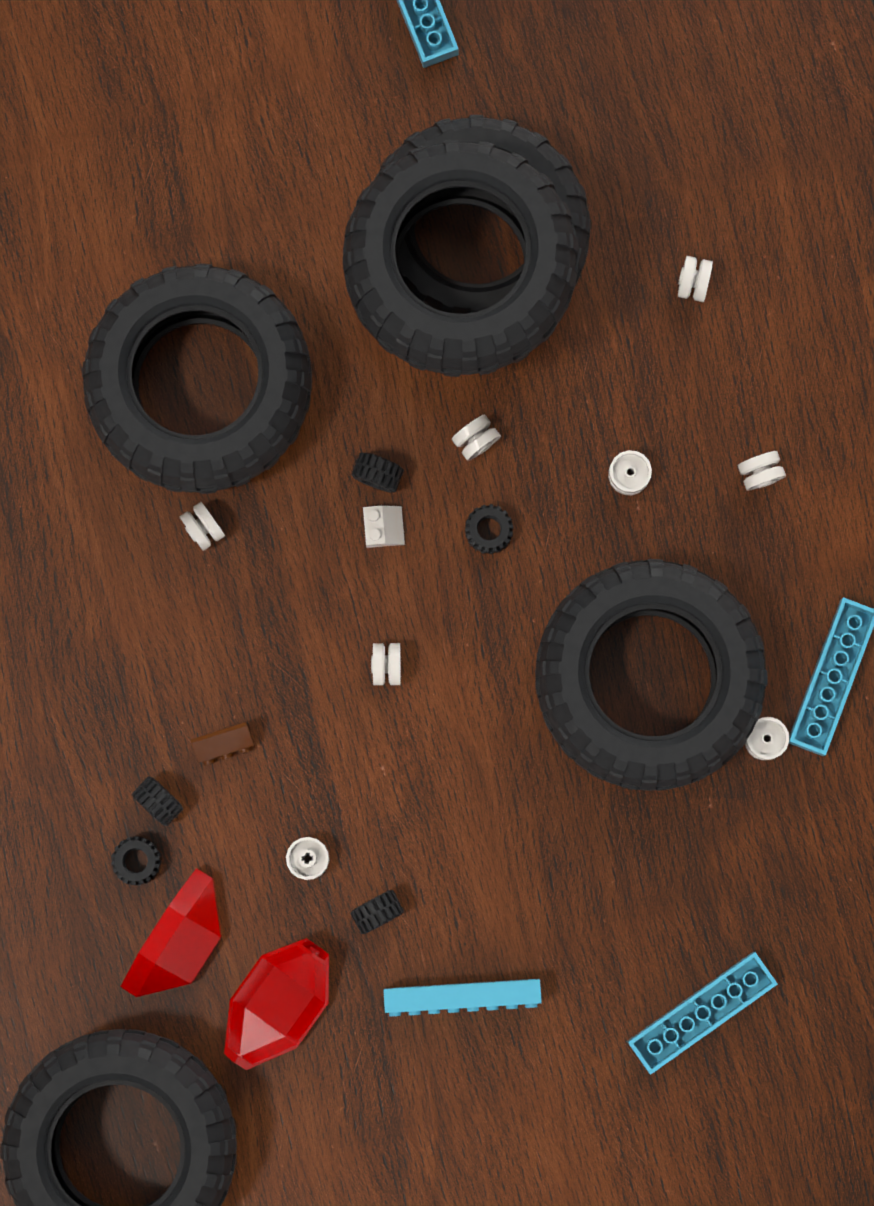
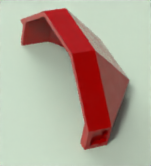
[120,868,222,997]
[224,938,329,1070]

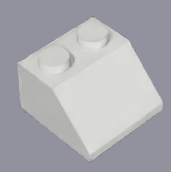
[363,506,405,548]

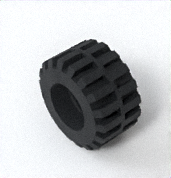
[351,452,404,493]
[465,504,513,554]
[132,776,183,826]
[111,837,162,885]
[350,890,404,934]

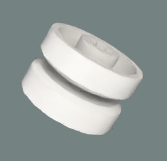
[677,256,713,302]
[452,414,501,461]
[608,450,652,496]
[738,451,786,491]
[179,502,225,551]
[371,643,401,685]
[745,717,789,760]
[286,837,330,880]

